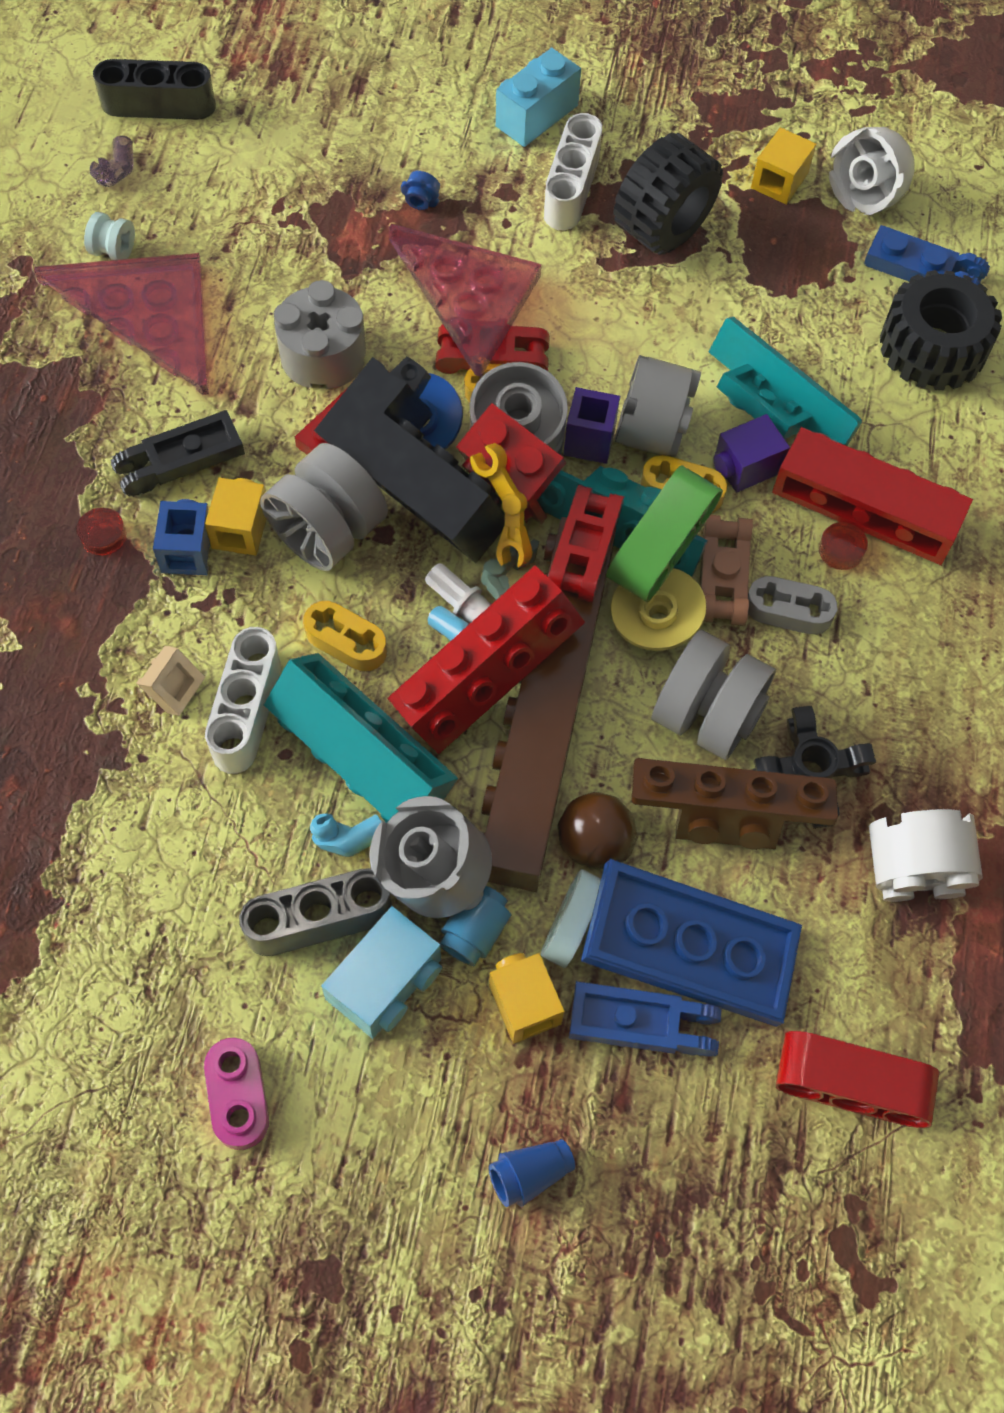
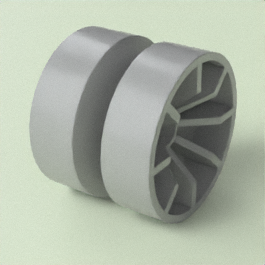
[470,362,568,455]
[260,443,388,571]
[651,629,777,761]

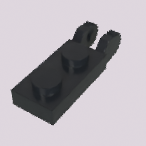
[111,410,245,497]

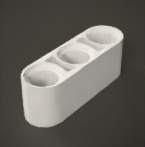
[544,113,602,230]
[205,627,281,774]

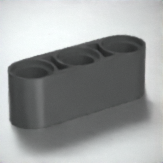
[239,868,392,956]

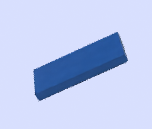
[581,859,802,1027]

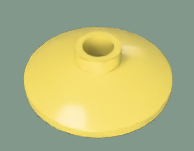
[611,568,706,651]

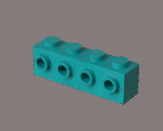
[263,653,458,823]

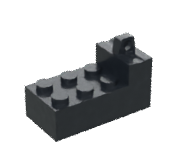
[314,357,505,563]

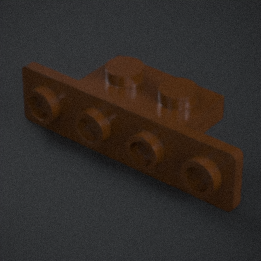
[631,758,838,850]

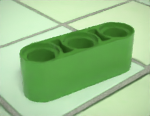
[606,465,723,602]

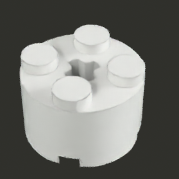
[869,809,983,902]

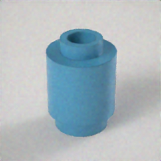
[439,886,511,967]

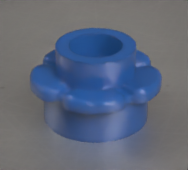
[401,171,440,210]

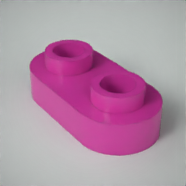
[204,1038,269,1150]

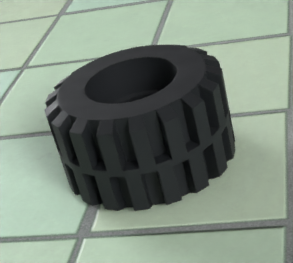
[613,133,723,255]
[880,270,1002,390]

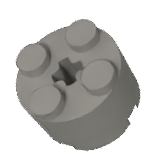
[274,280,366,389]
[615,355,701,458]
[369,796,492,918]

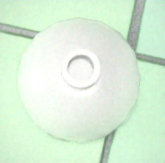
[829,127,914,215]

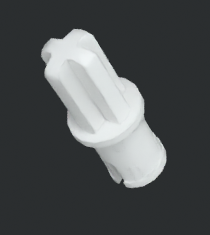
[425,563,491,623]

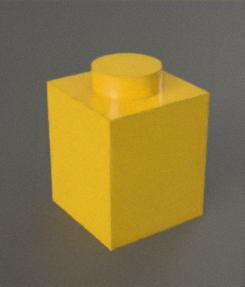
[751,127,816,205]
[205,477,267,556]
[489,953,565,1044]

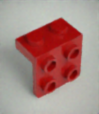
[456,403,566,524]

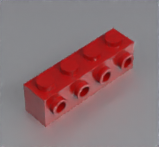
[772,427,973,566]
[387,565,586,754]

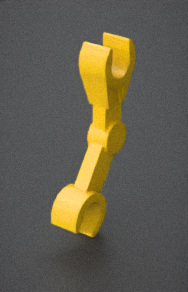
[470,443,533,568]

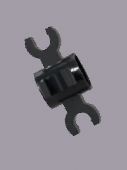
[751,705,876,829]

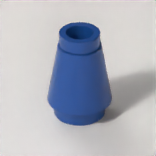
[489,1139,575,1207]

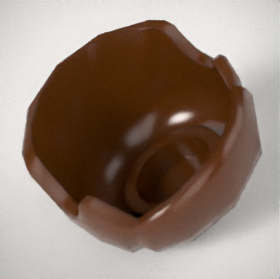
[557,792,638,869]

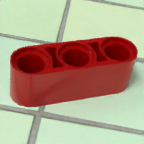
[775,1031,940,1128]

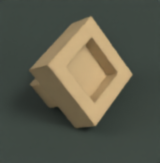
[136,646,205,716]

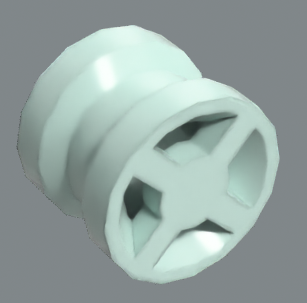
[84,212,135,263]

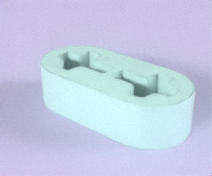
[541,869,601,968]

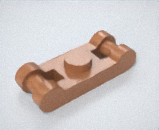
[700,515,753,626]

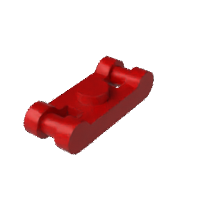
[435,323,550,374]
[548,485,624,603]

